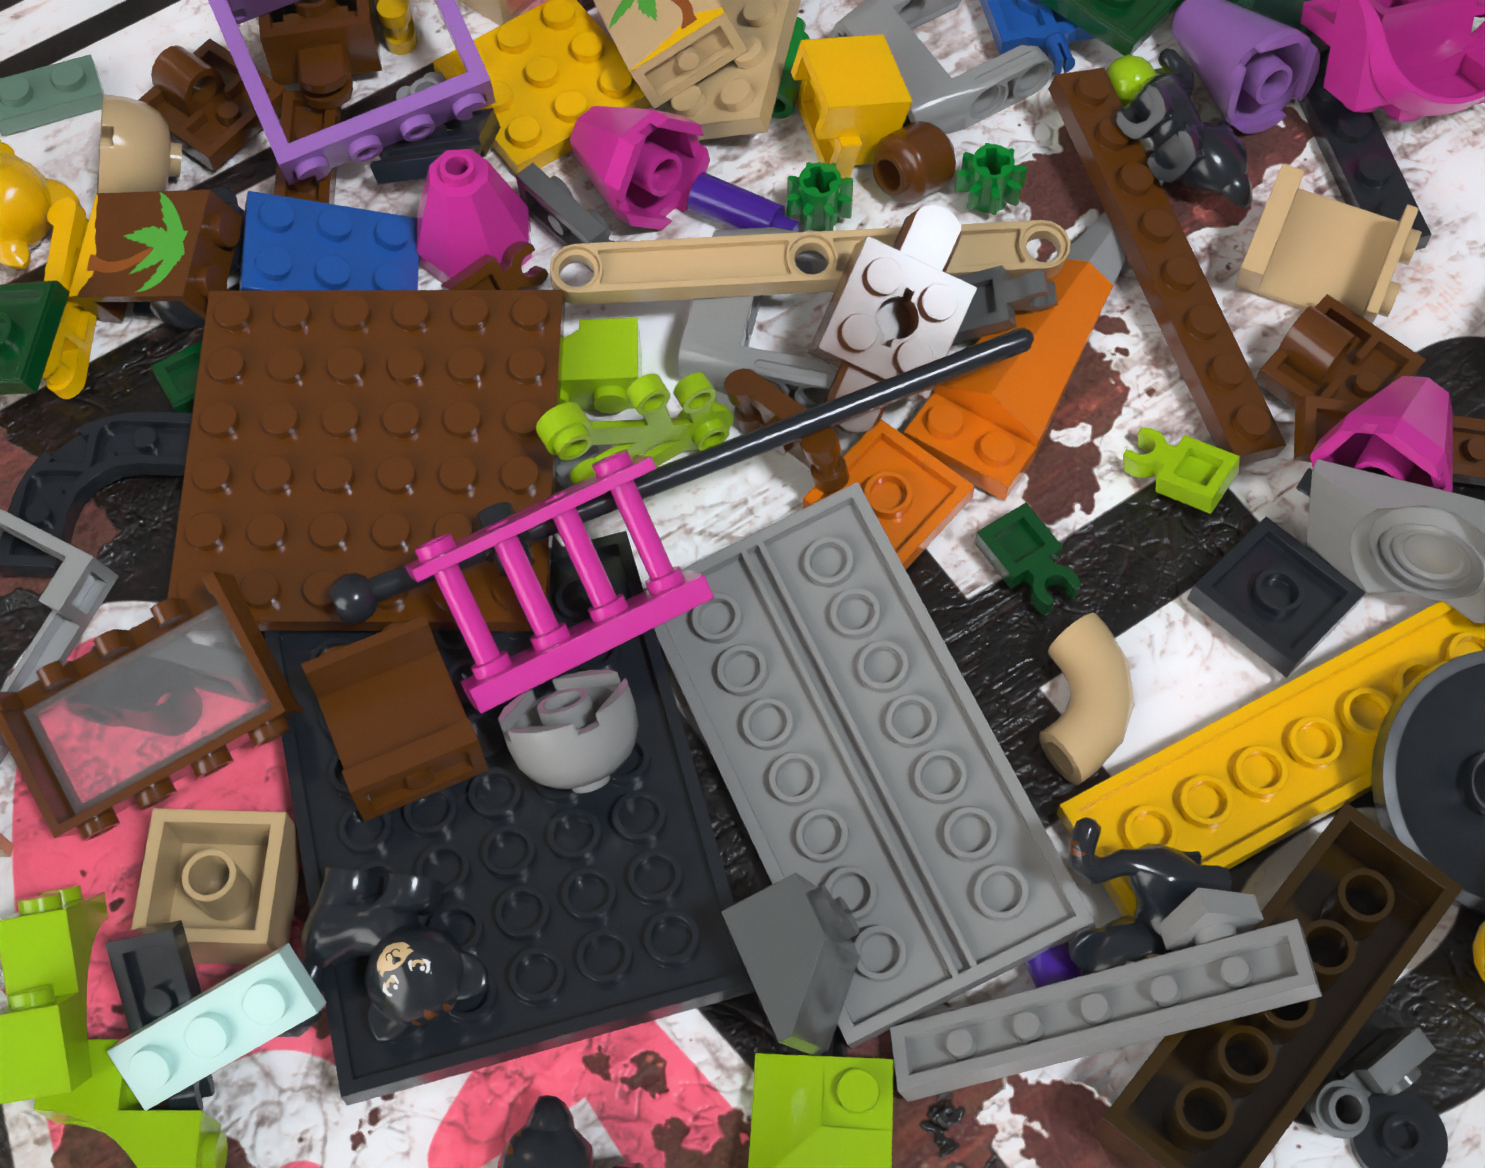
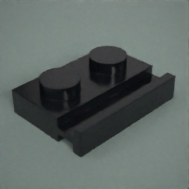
[370,108,501,185]

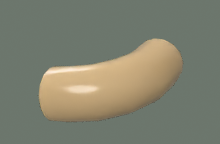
[1039,613,1135,785]

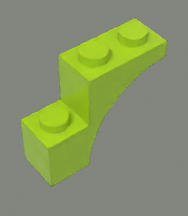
[0,885,109,1105]
[33,1039,228,1168]

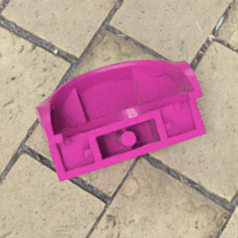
[1300,0,1485,122]

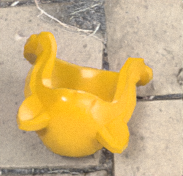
[0,140,80,269]

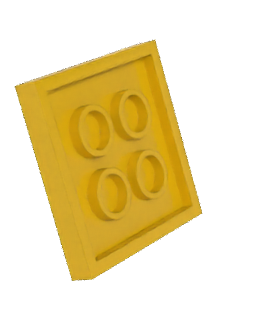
[433,0,652,175]

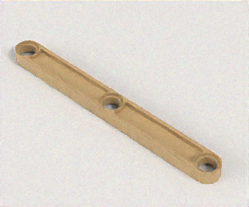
[549,220,1071,305]

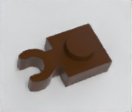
[440,241,549,290]

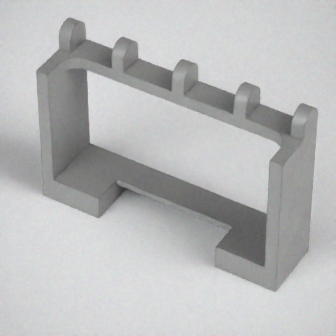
[0,509,119,764]

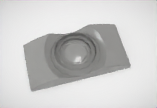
[1306,459,1485,623]

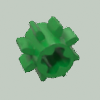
[955,143,1027,215]
[786,162,853,232]

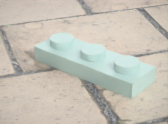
[107,943,327,1111]

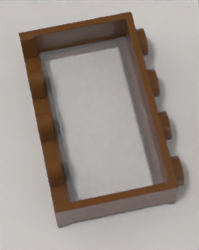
[0,571,304,841]

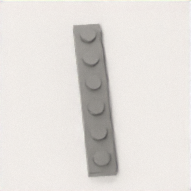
[890,919,1322,1102]

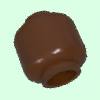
[872,121,956,203]

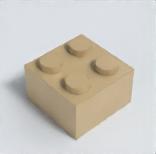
[131,808,301,965]

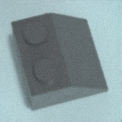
[721,872,860,1056]

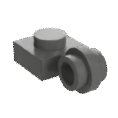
[1310,1026,1436,1139]

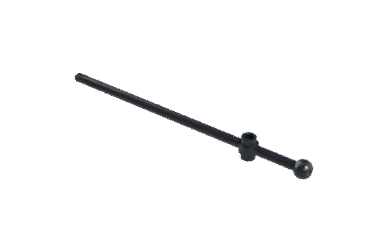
[329,328,1034,624]

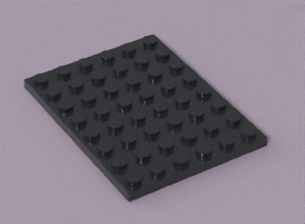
[264,531,756,1106]

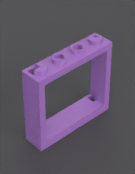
[208,0,496,185]

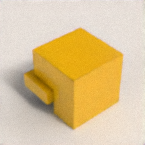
[791,34,912,179]

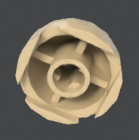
[97,94,182,193]

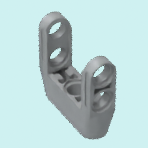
[834,0,1054,134]
[678,227,838,409]

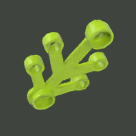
[536,372,734,485]

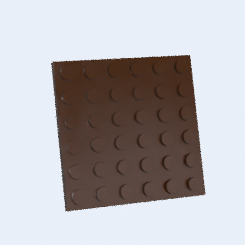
[167,290,566,631]

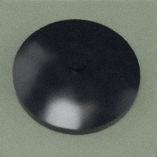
[1371,650,1485,915]

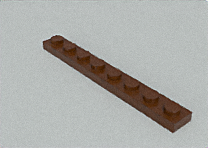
[1048,68,1287,465]

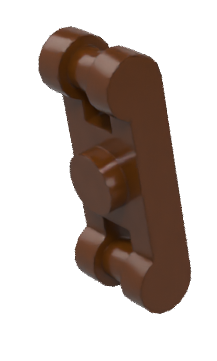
[724,368,850,493]

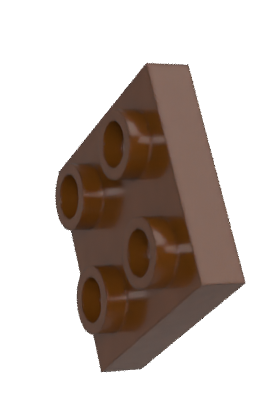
[138,38,286,171]
[1255,294,1426,409]

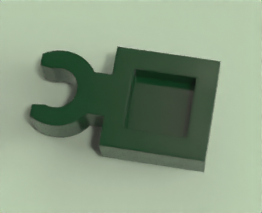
[975,502,1081,616]

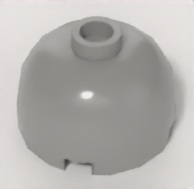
[498,670,639,793]

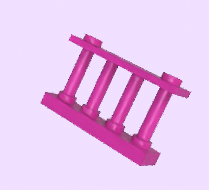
[404,450,714,714]

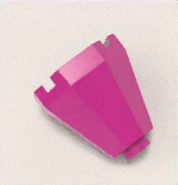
[570,106,710,230]
[416,149,532,283]
[1310,376,1453,492]

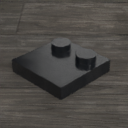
[1187,516,1366,678]

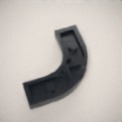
[0,411,193,578]

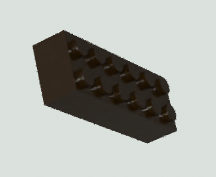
[1091,802,1464,1168]

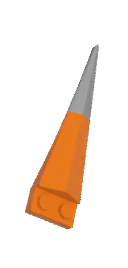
[903,179,1164,501]

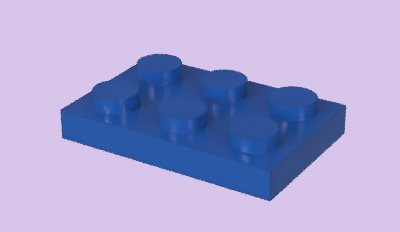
[239,191,419,291]

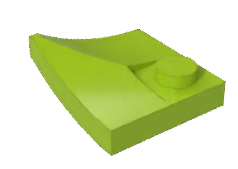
[748,1053,894,1168]

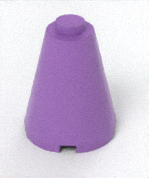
[1172,0,1320,134]

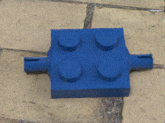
[980,0,1096,74]

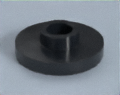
[1349,1091,1448,1168]

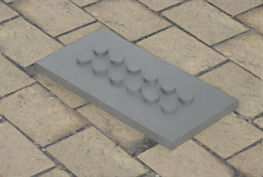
[643,482,1096,1049]

